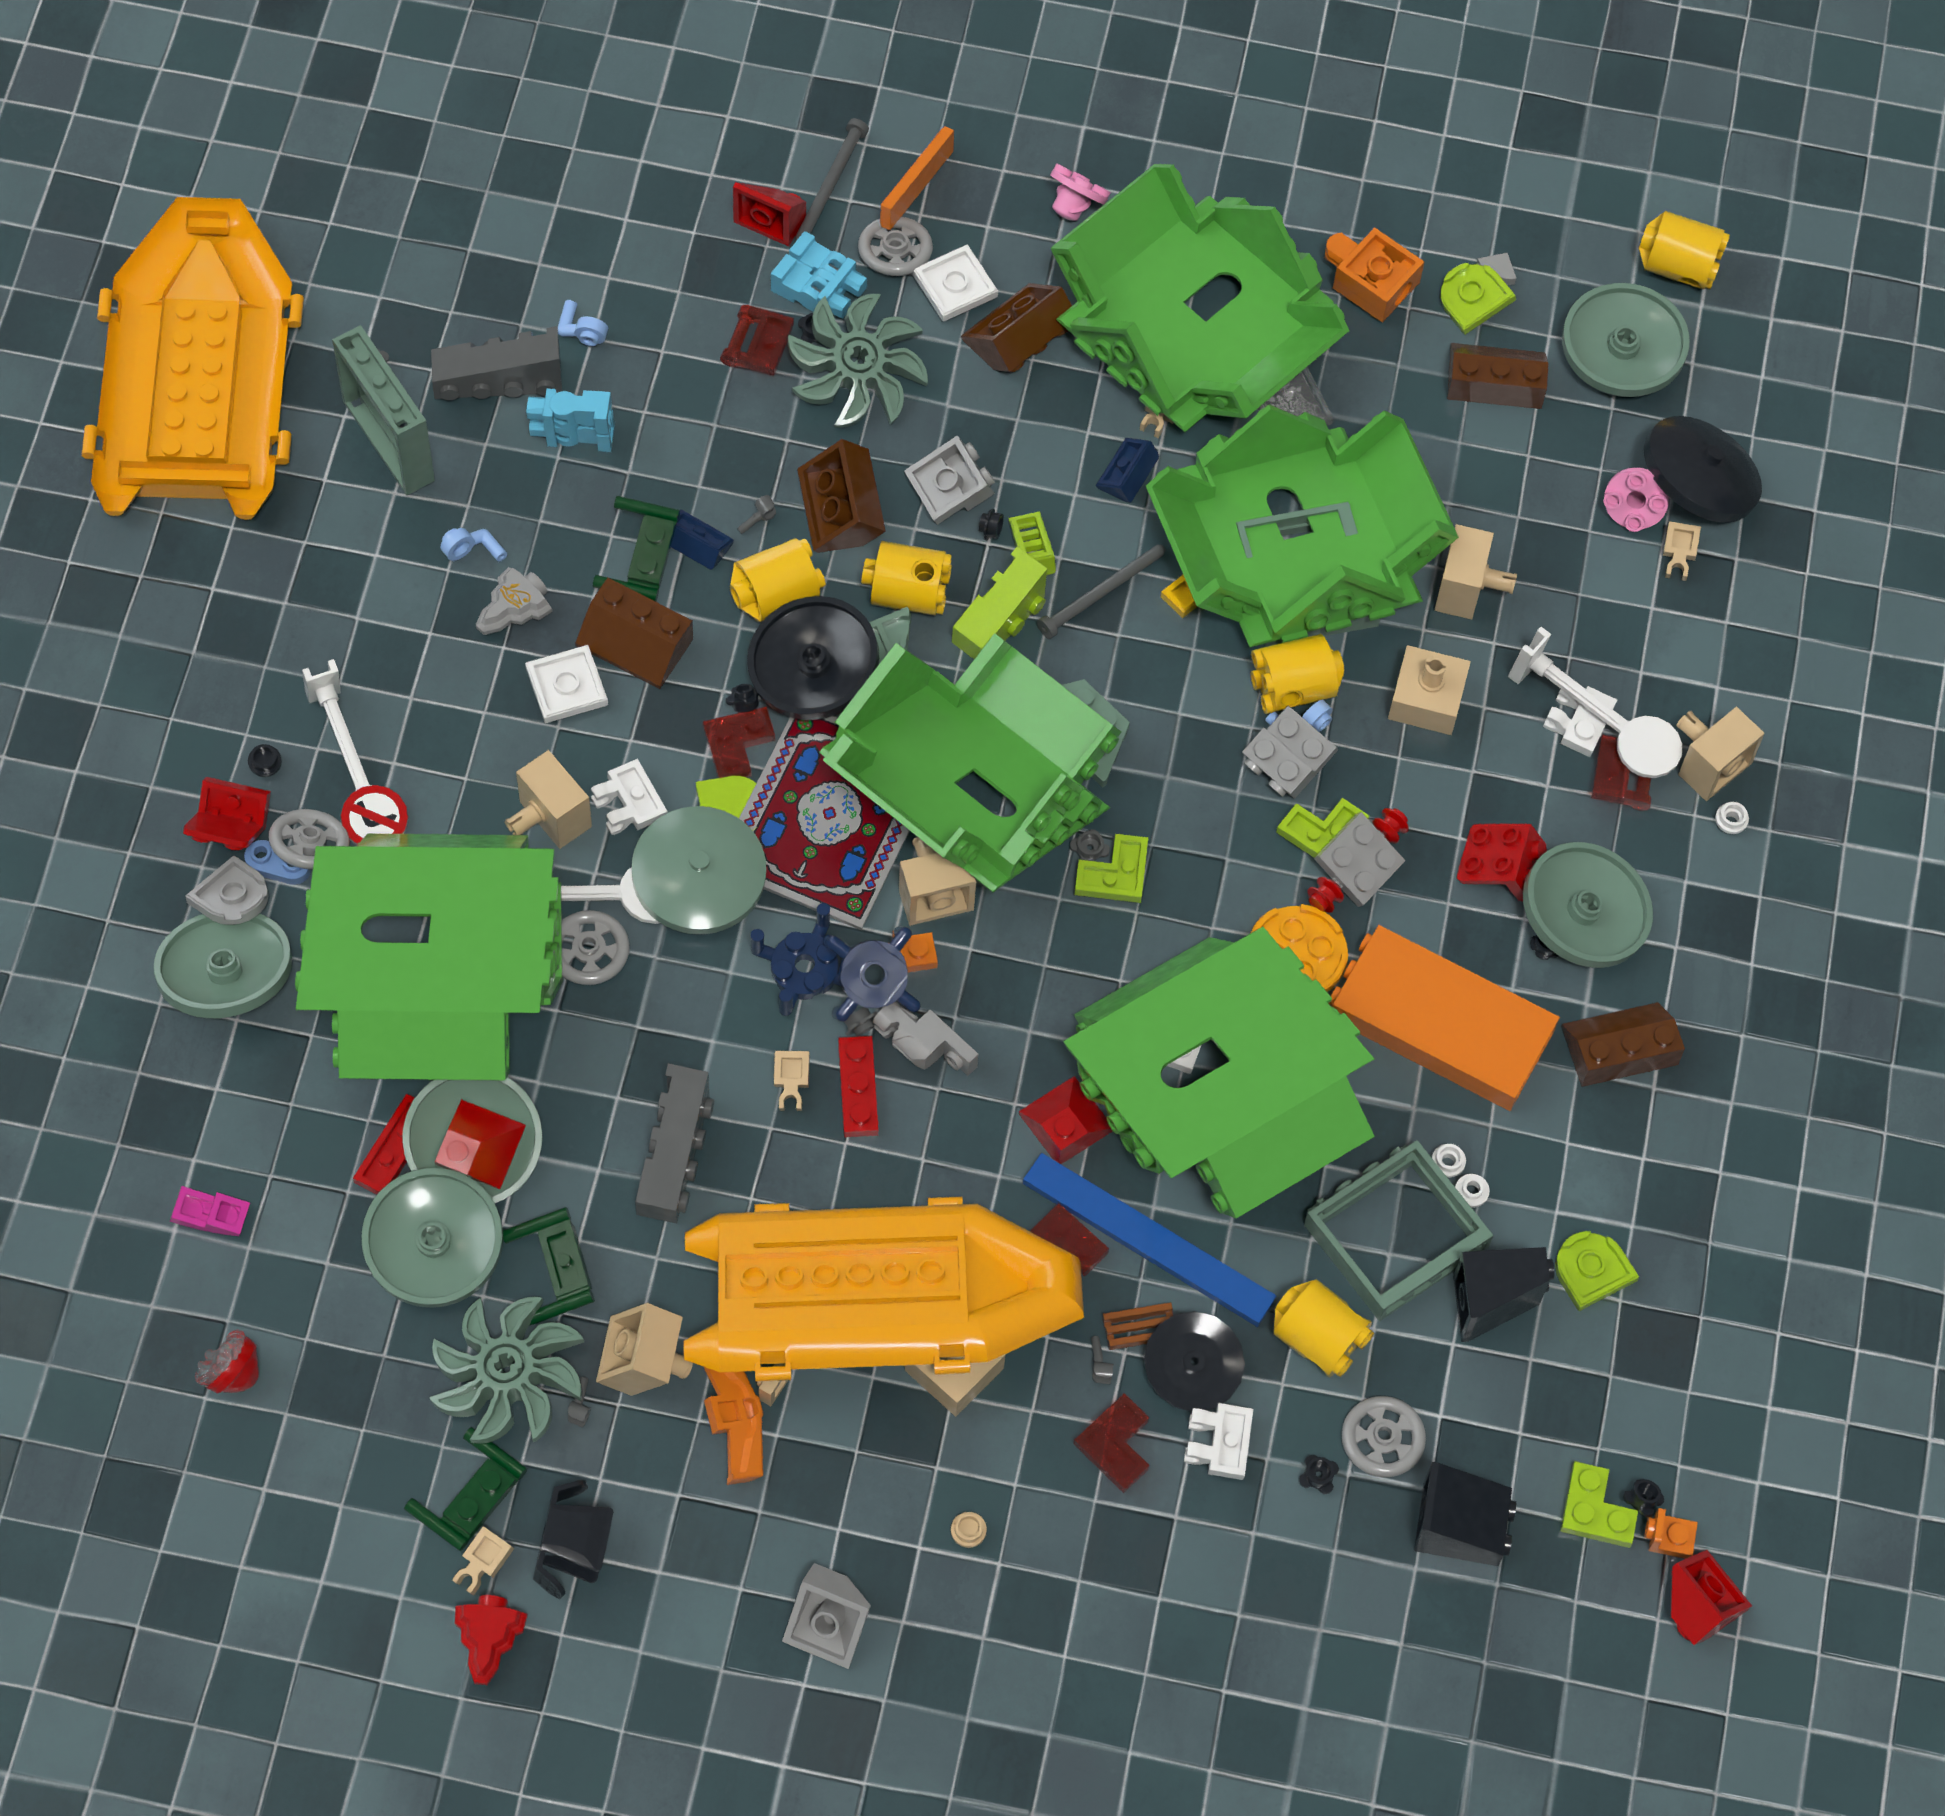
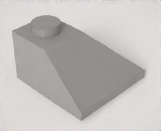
[782,1563,871,1669]

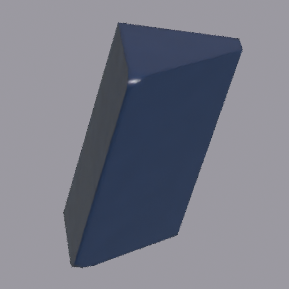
[1096,438,1159,503]
[671,509,734,570]

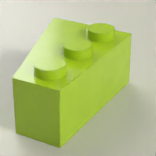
[952,546,1047,659]

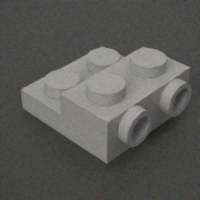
[904,436,995,525]
[1242,706,1338,799]

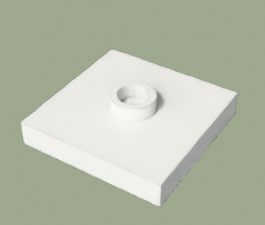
[913,244,998,322]
[525,645,608,724]

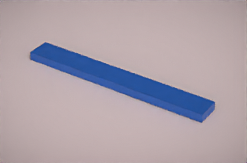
[1023,1153,1277,1327]

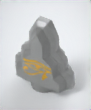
[476,567,553,635]

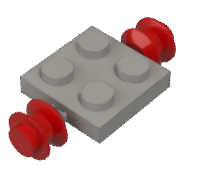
[1307,808,1409,913]

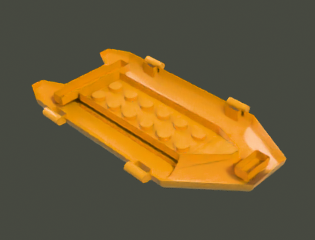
[81,197,304,520]
[684,1197,1084,1381]

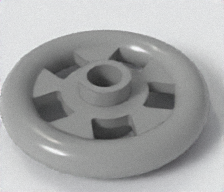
[858,216,933,276]
[269,809,350,869]
[562,910,630,985]
[1342,1396,1426,1477]

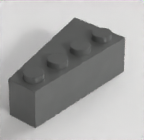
[431,326,562,400]
[635,1063,714,1224]

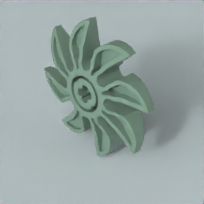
[788,294,928,428]
[429,1297,584,1444]

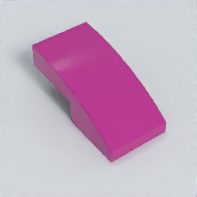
[170,1186,250,1236]

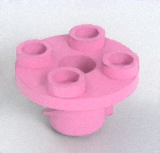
[1050,163,1111,221]
[1603,468,1669,532]

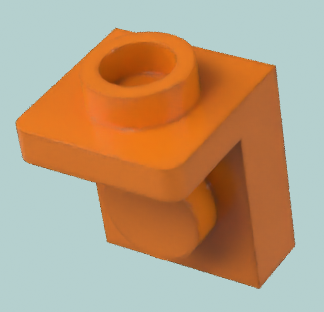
[892,931,938,973]
[1644,1508,1698,1559]

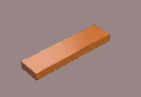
[880,126,954,230]

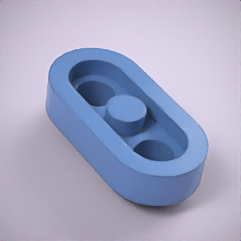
[244,840,311,885]

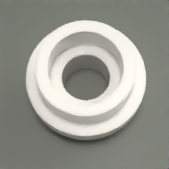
[1715,802,1749,834]
[1432,1144,1466,1178]
[1455,1174,1490,1208]

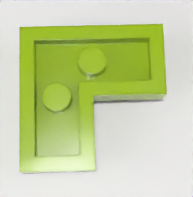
[1276,798,1370,858]
[1074,834,1148,903]
[1560,1461,1638,1548]

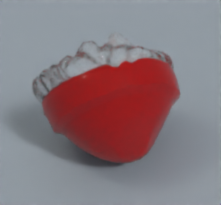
[195,1329,259,1394]

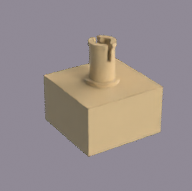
[1434,524,1517,620]
[1388,645,1471,735]
[1676,706,1765,801]
[505,750,592,849]
[899,837,976,926]
[596,1303,693,1396]
[905,1354,1006,1417]

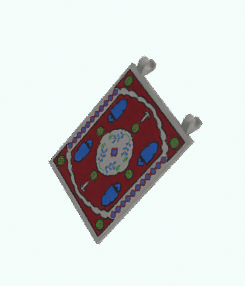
[739,716,910,930]

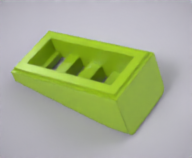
[1008,511,1056,575]

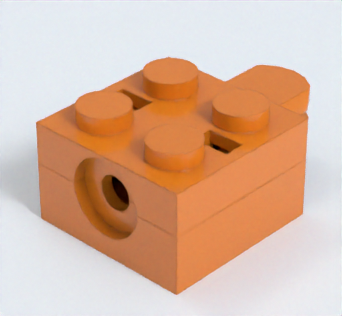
[1324,227,1425,323]

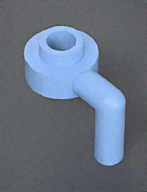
[558,300,608,346]
[440,528,507,562]
[1265,699,1333,732]

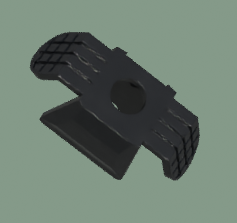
[533,1480,614,1599]

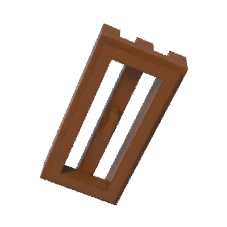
[1102,1302,1173,1350]

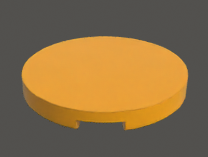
[1251,904,1348,992]

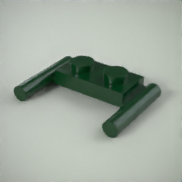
[593,496,680,602]
[503,1207,595,1326]
[404,1427,528,1551]

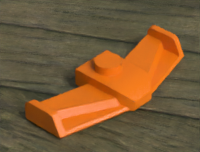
[704,1367,764,1485]

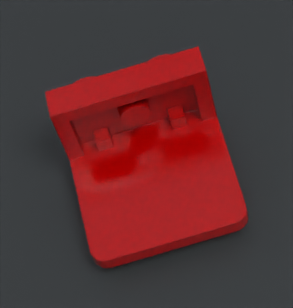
[183,777,271,850]
[1457,824,1547,901]

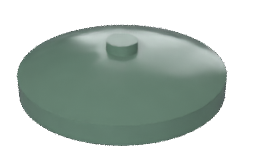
[1562,283,1690,397]
[631,806,766,934]
[1523,842,1653,968]
[154,914,292,1018]
[403,1077,542,1203]
[361,1168,503,1308]

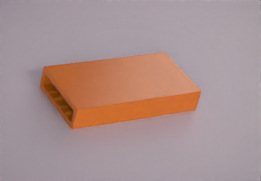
[1328,925,1560,1111]

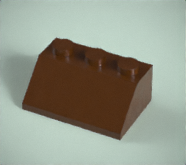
[961,283,1072,373]
[1447,343,1548,409]
[797,439,886,553]
[575,577,693,689]
[1561,1002,1685,1087]

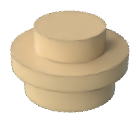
[951,1512,987,1548]

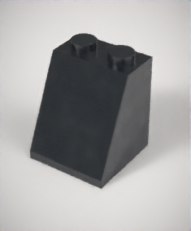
[1453,1247,1554,1342]
[1414,1462,1517,1566]

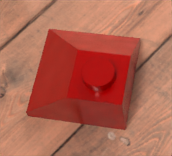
[733,182,806,247]
[1019,1076,1113,1164]
[435,1099,526,1190]
[1671,1550,1752,1645]

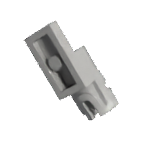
[873,1001,979,1076]

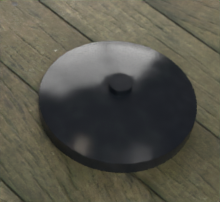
[1643,416,1762,522]
[747,596,879,720]

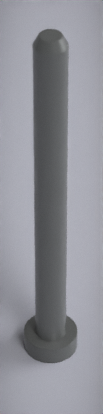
[795,118,869,241]
[1037,544,1166,639]

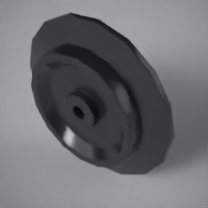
[1144,1311,1245,1412]

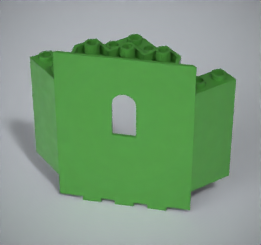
[1050,164,1350,432]
[1145,404,1459,647]
[819,633,1121,892]
[295,833,563,1080]
[1063,927,1375,1218]

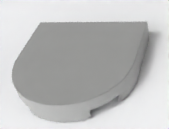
[185,856,269,925]

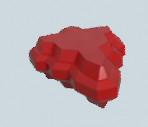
[455,1595,528,1685]

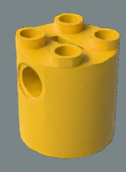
[1639,211,1730,290]
[730,538,826,622]
[861,541,952,616]
[1250,634,1344,714]
[1274,1279,1375,1377]

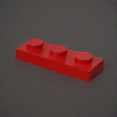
[838,1036,879,1137]
[353,1094,415,1195]

